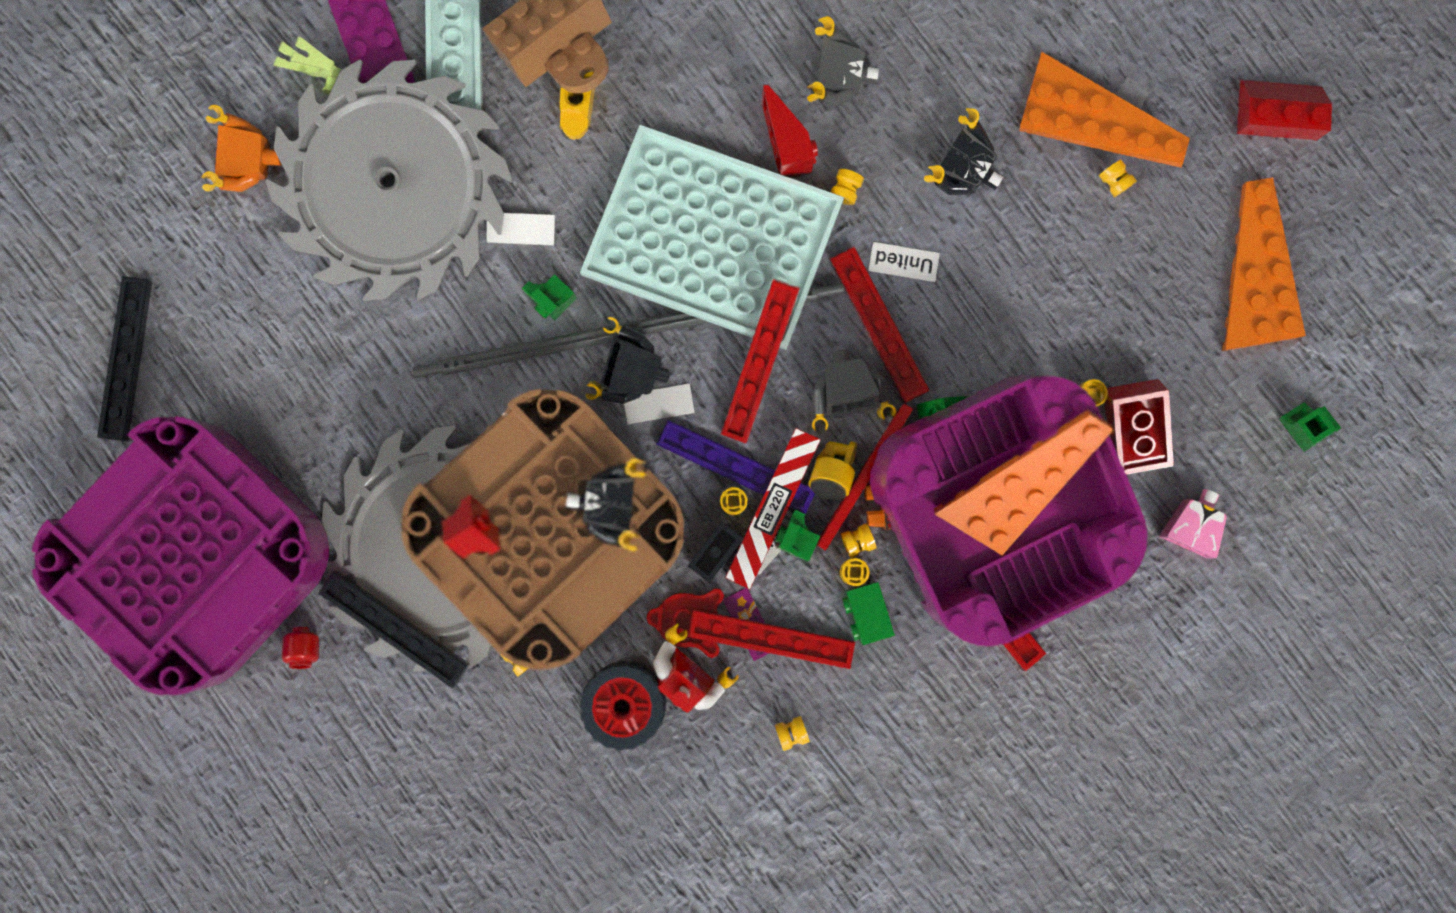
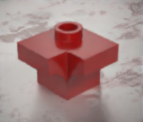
[442,494,501,558]

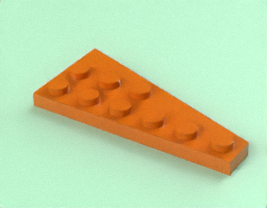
[1019,51,1190,168]
[1222,177,1306,352]
[934,410,1113,555]

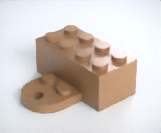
[482,0,612,94]

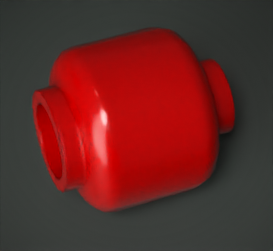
[282,627,319,669]

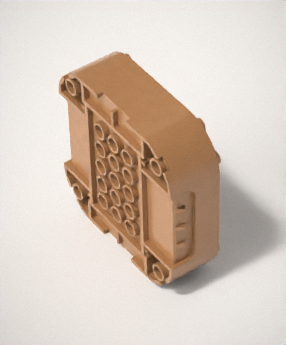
[401,389,684,670]

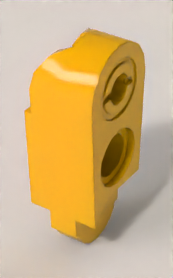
[560,72,595,140]

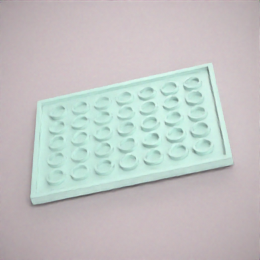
[580,125,844,350]

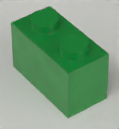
[842,581,895,645]

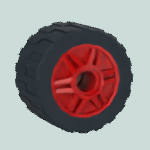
[579,661,667,751]

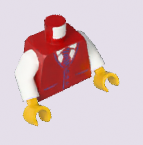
[653,624,739,713]

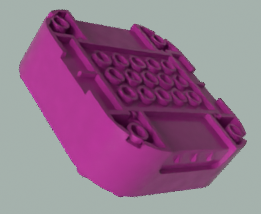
[870,375,1147,646]
[31,416,329,696]

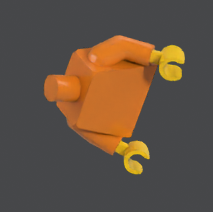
[201,105,282,192]

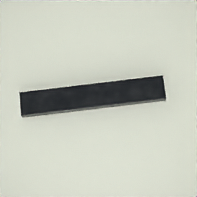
[97,276,153,442]
[318,570,470,688]

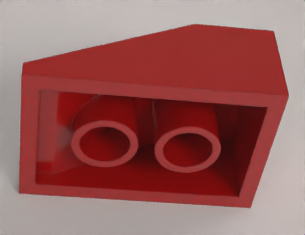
[761,85,818,178]
[1105,379,1174,474]

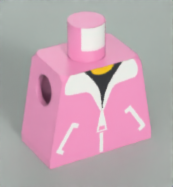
[1159,489,1227,559]

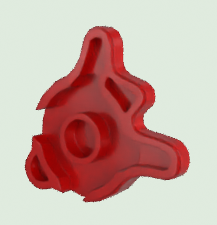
[646,588,724,658]

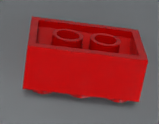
[1237,80,1332,140]

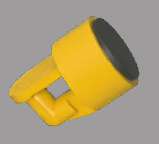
[809,441,857,501]

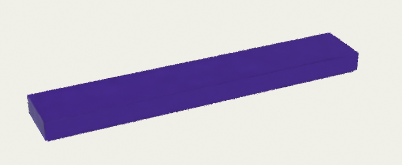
[656,420,815,514]

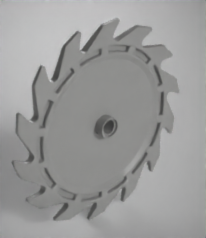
[265,60,513,301]
[322,425,492,672]

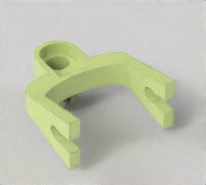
[273,36,342,95]

